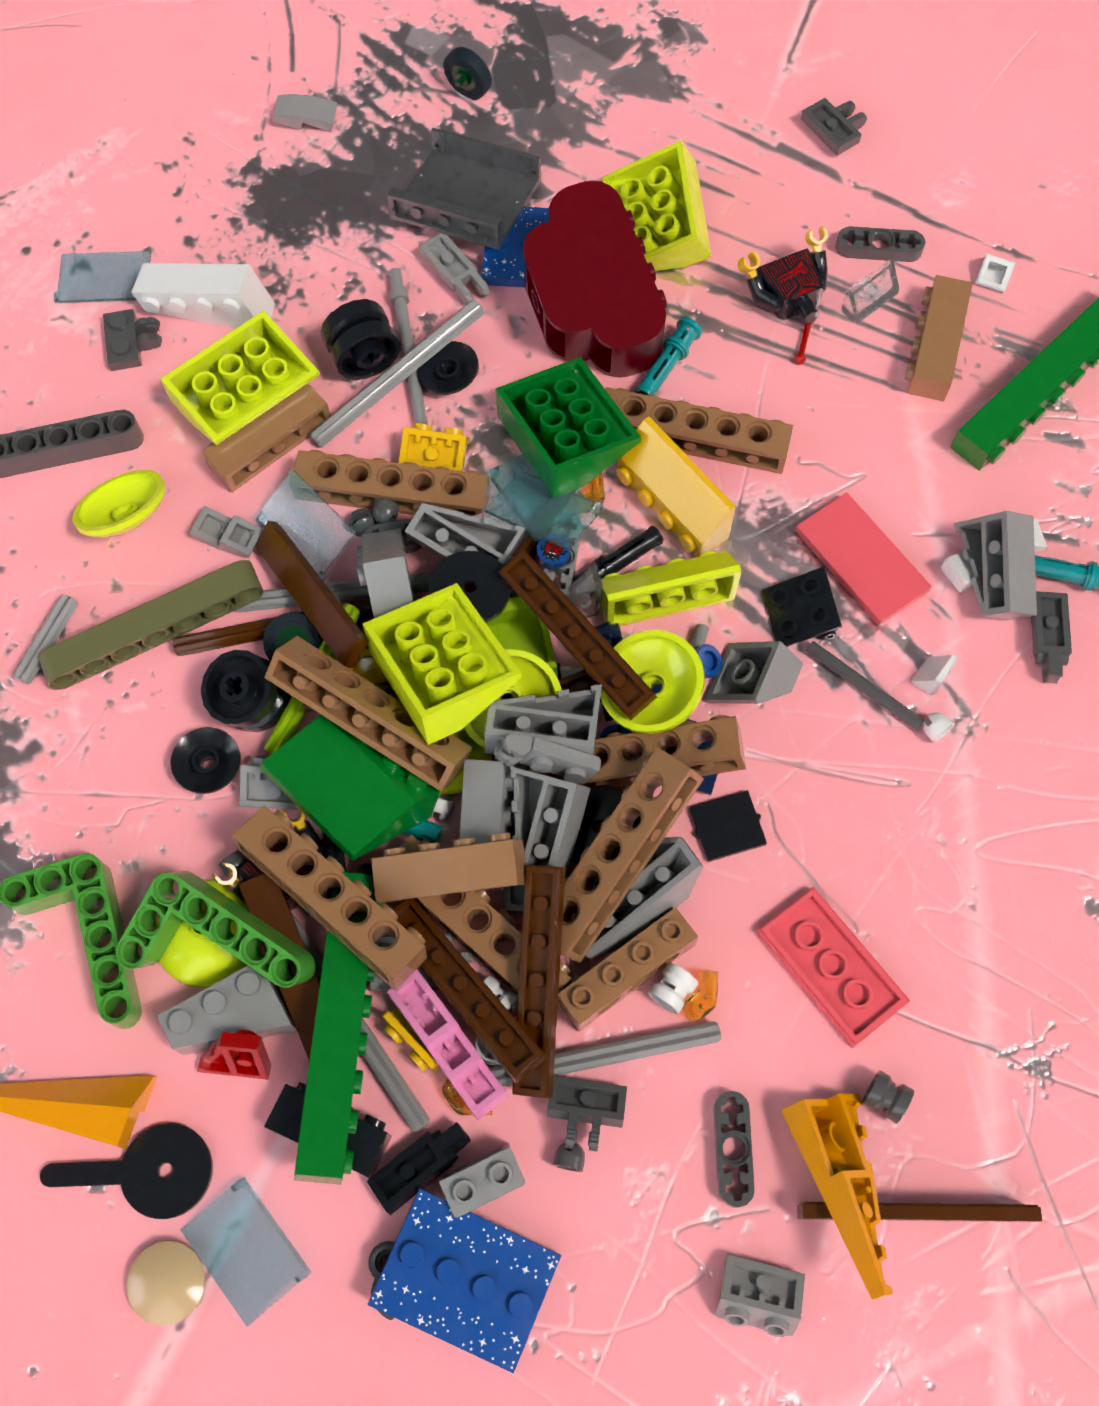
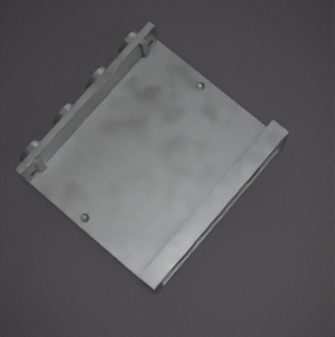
[387,128,541,250]

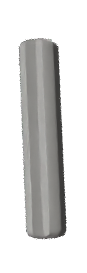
[13,594,78,684]

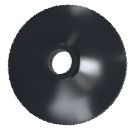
[418,341,479,395]
[170,727,241,794]

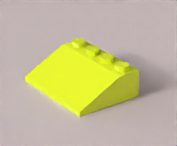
[602,140,712,271]
[160,310,320,445]
[362,583,522,745]

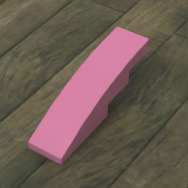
[387,970,509,1120]

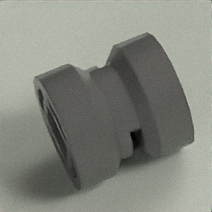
[862,1070,915,1124]

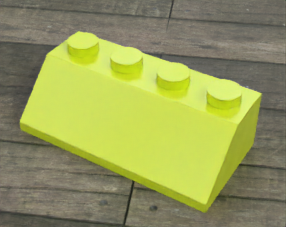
[597,551,742,626]

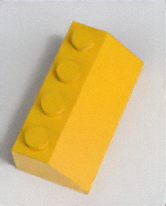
[616,416,736,557]

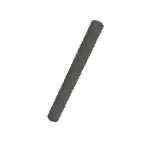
[805,641,924,731]

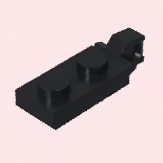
[366,1122,471,1216]

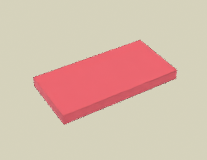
[795,492,932,627]
[757,887,910,1048]

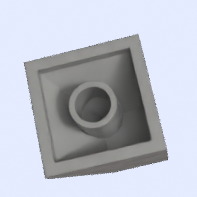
[705,641,803,704]

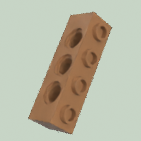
[558,907,698,1032]

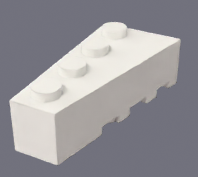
[131,263,275,328]

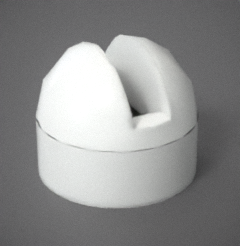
[923,712,955,743]
[432,795,455,820]

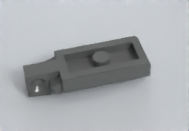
[1031,591,1072,684]

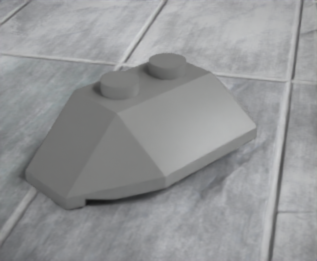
[572,837,703,959]

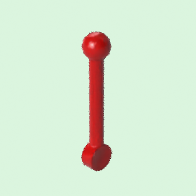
[794,320,816,365]

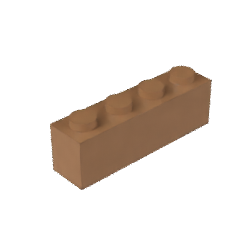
[904,275,973,402]
[202,384,331,493]
[371,833,526,903]

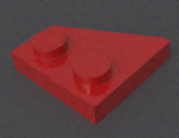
[197,1029,272,1080]

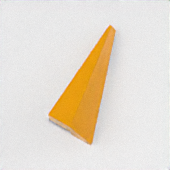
[0,1075,157,1149]
[781,1093,893,1300]

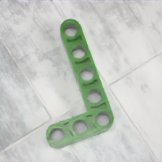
[0,853,142,1029]
[116,871,316,988]

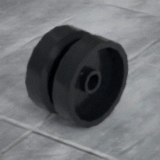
[320,299,401,380]
[201,650,291,732]

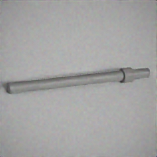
[389,268,428,424]

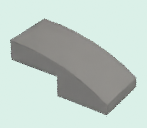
[272,94,337,132]
[189,505,263,558]

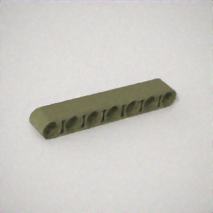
[38,560,264,690]

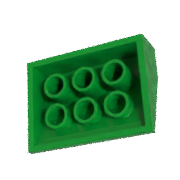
[495,357,641,499]
[260,714,440,861]

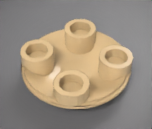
[127,1241,205,1326]

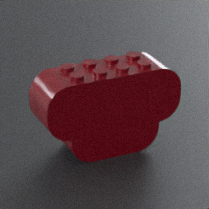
[523,181,667,378]

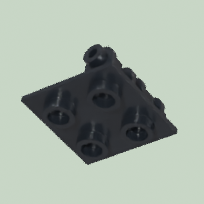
[762,566,842,647]

